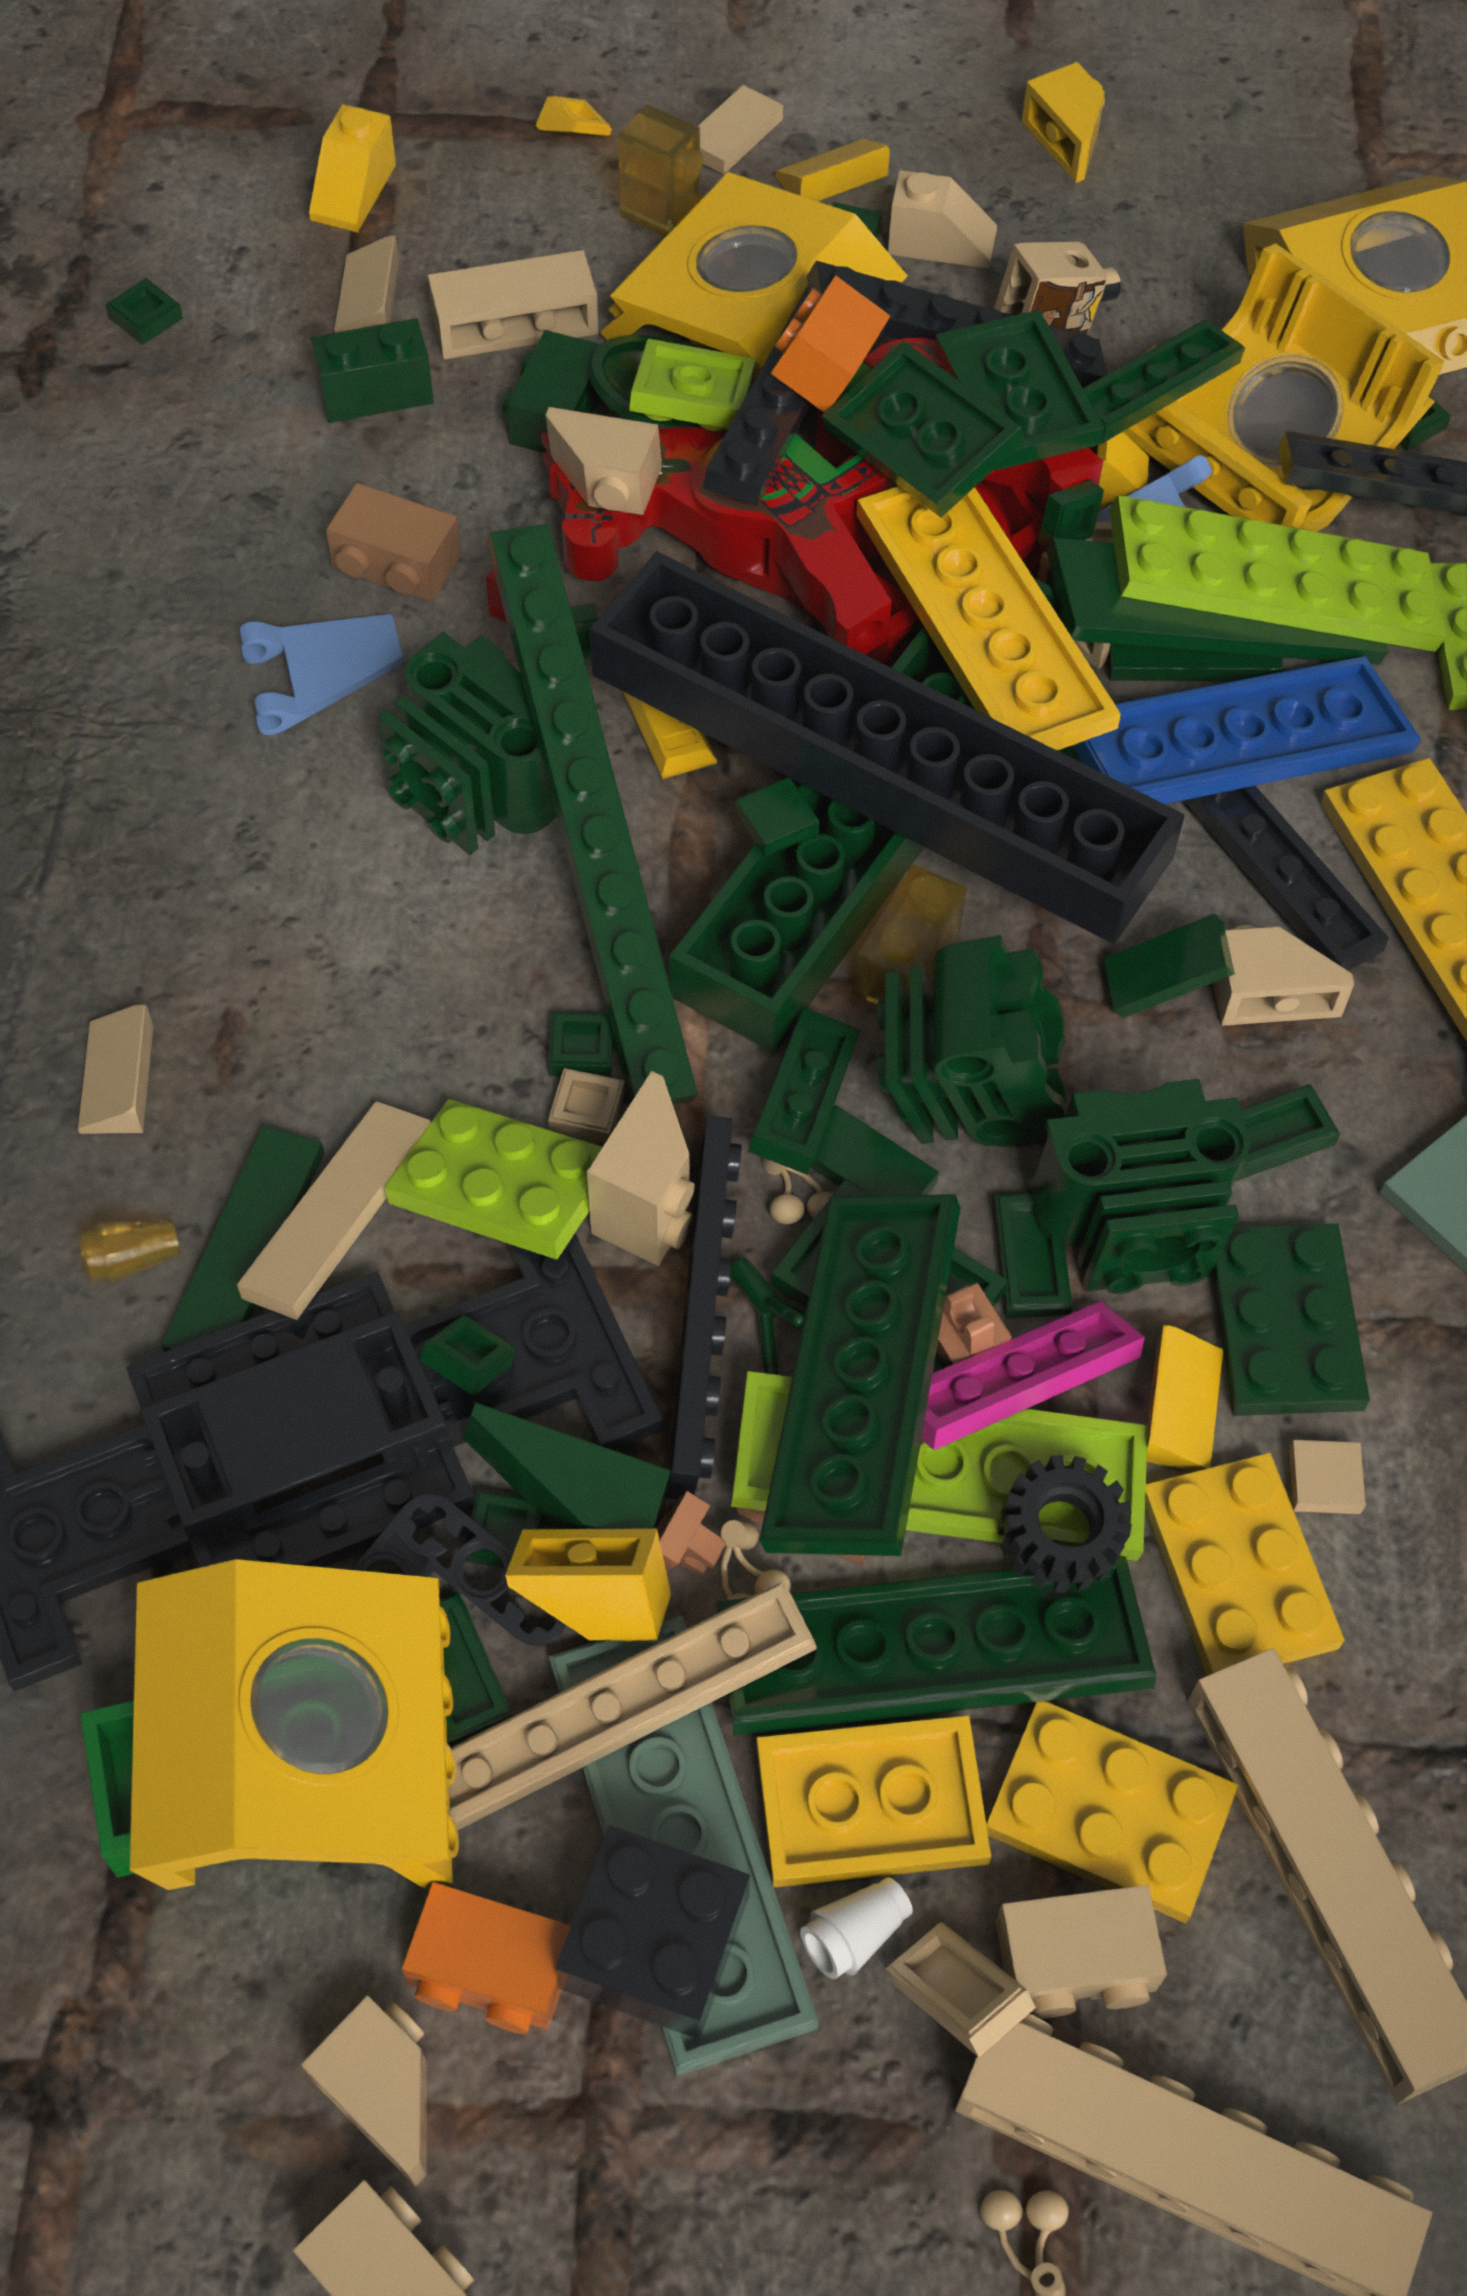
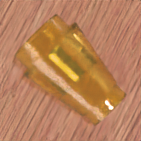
[78,1219,180,1286]

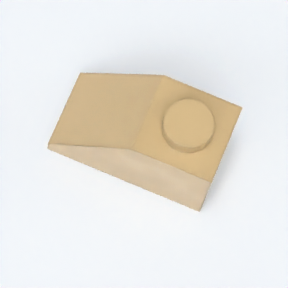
[888,170,997,269]
[546,407,662,515]
[1212,925,1354,1026]
[301,1995,427,2187]

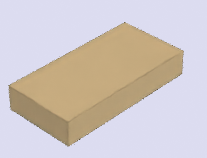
[683,85,783,175]
[886,1922,1036,2057]

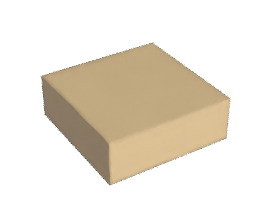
[548,1068,625,1143]
[1289,1440,1366,1514]

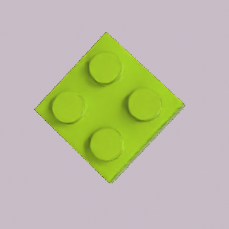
[629,339,756,431]

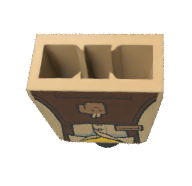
[994,242,1121,334]

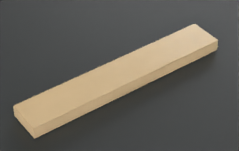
[449,1580,817,1831]

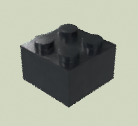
[555,1825,750,2040]

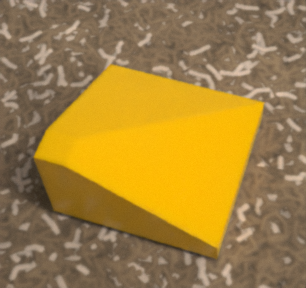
[535,96,612,136]

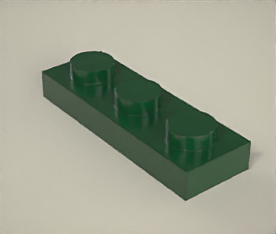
[747,1007,861,1175]

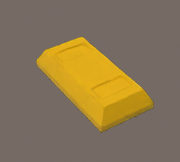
[623,692,717,780]

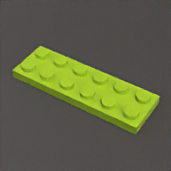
[1109,495,1446,652]
[731,1371,1148,1561]

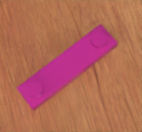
[921,1301,1145,1451]

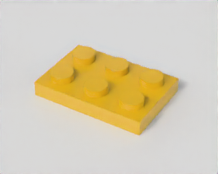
[1145,1453,1345,1676]
[986,1701,1239,1924]
[756,1716,991,1888]

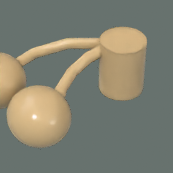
[762,1158,833,1225]
[721,1520,791,1600]
[980,2190,1069,2296]

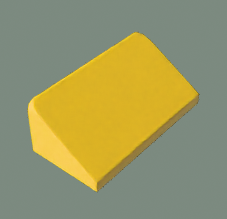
[775,139,890,201]
[1147,1324,1223,1471]

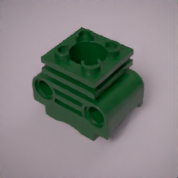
[377,632,557,855]
[877,935,1069,1147]
[1026,1079,1250,1294]

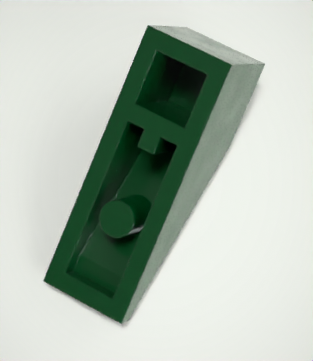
[462,1402,671,1529]

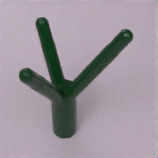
[730,1258,806,1375]

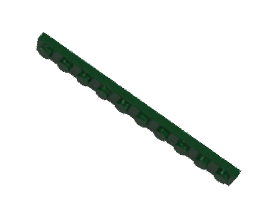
[487,524,698,1105]

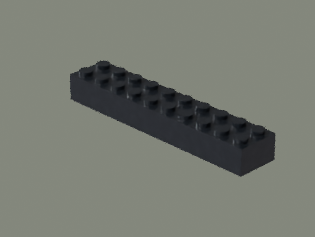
[590,551,1185,945]

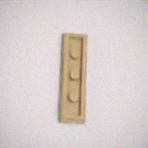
[237,1101,430,1320]

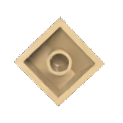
[587,1071,695,1266]

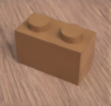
[326,483,462,602]

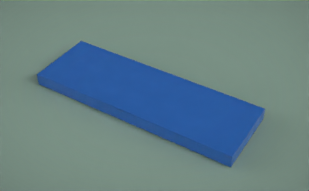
[1073,656,1421,804]

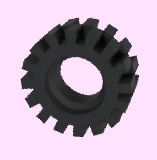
[998,1455,1132,1593]

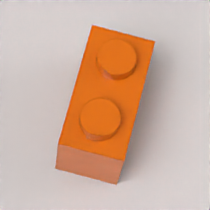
[771,275,890,413]
[402,1882,571,2034]

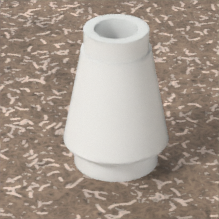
[800,1877,913,1979]

